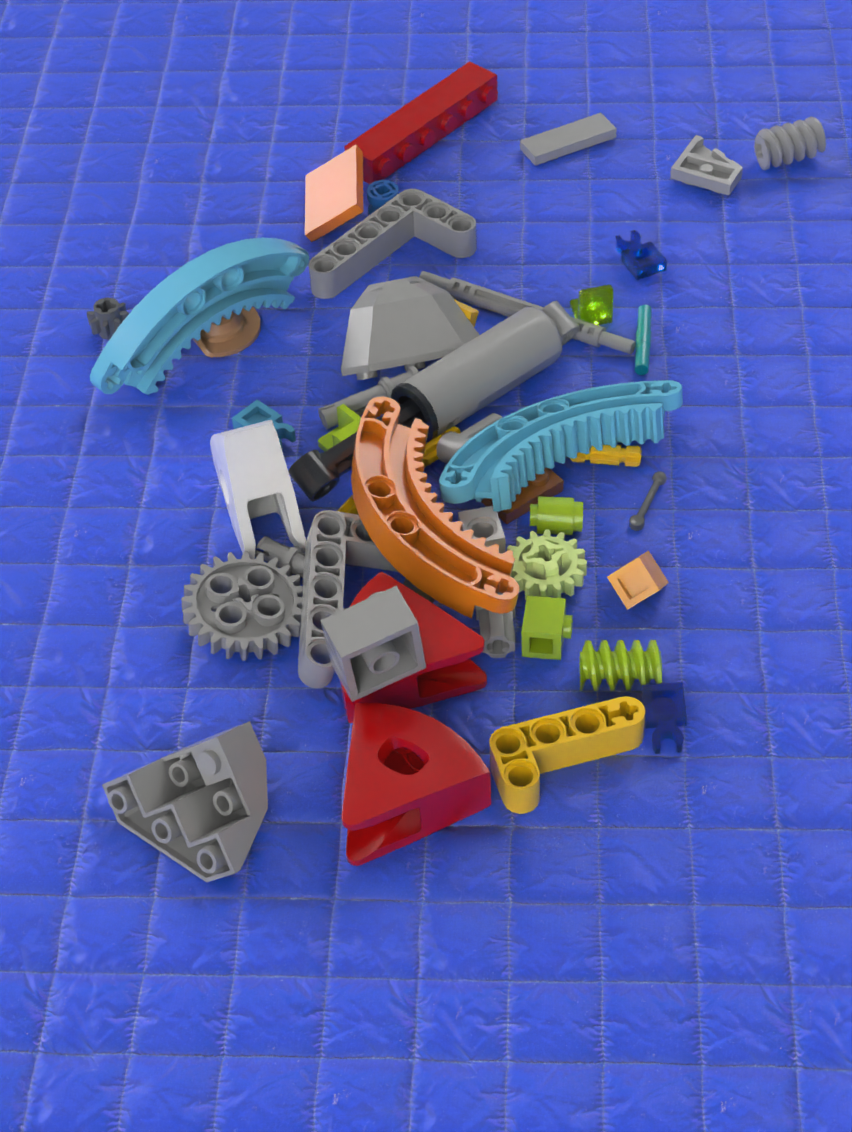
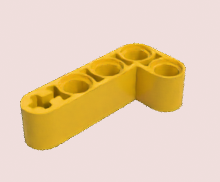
[489,696,645,814]

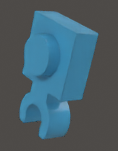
[232,400,296,451]

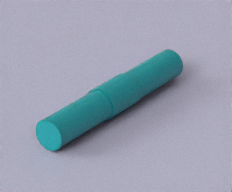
[635,305,652,375]

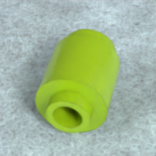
[529,496,583,535]

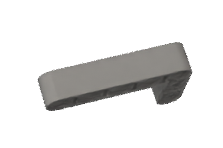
[308,189,477,299]
[298,510,398,688]

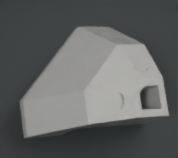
[341,276,479,380]
[102,721,268,882]

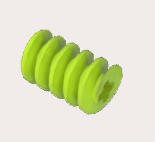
[579,640,662,691]

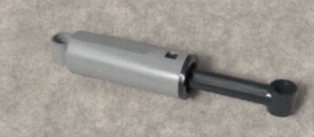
[288,301,580,502]

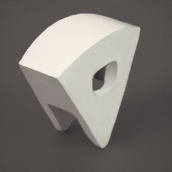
[210,420,306,560]

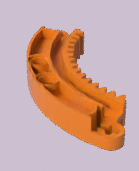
[351,396,520,619]

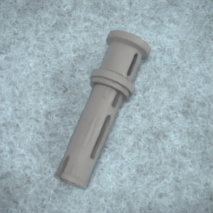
[318,365,419,429]

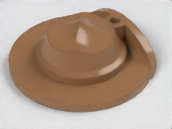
[192,307,261,358]

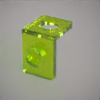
[570,285,613,325]

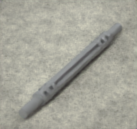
[419,271,636,354]

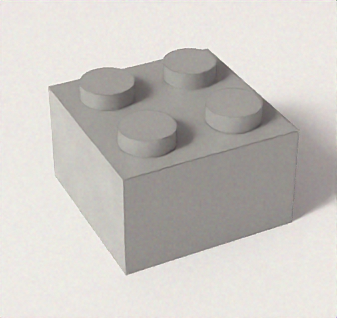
[320,586,426,702]

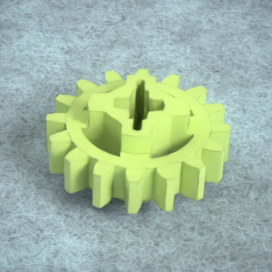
[507,529,587,600]

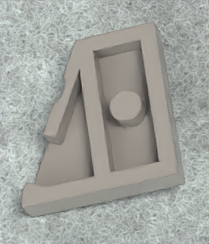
[670,135,743,195]

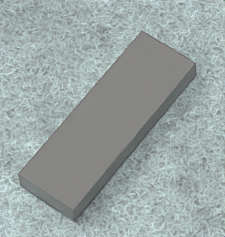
[520,113,617,166]

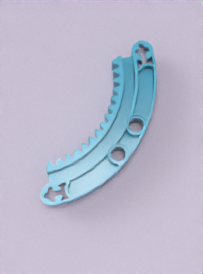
[90,238,309,395]
[439,380,683,512]

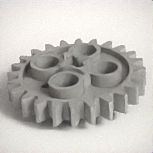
[182,551,303,661]

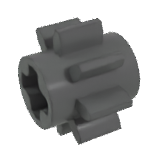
[87,297,129,340]

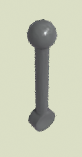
[629,471,667,531]

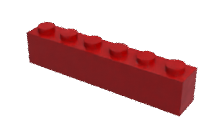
[344,61,498,184]

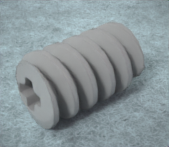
[754,117,826,170]

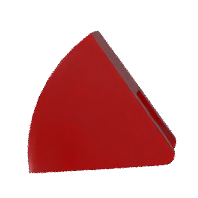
[340,571,487,723]
[342,703,491,866]

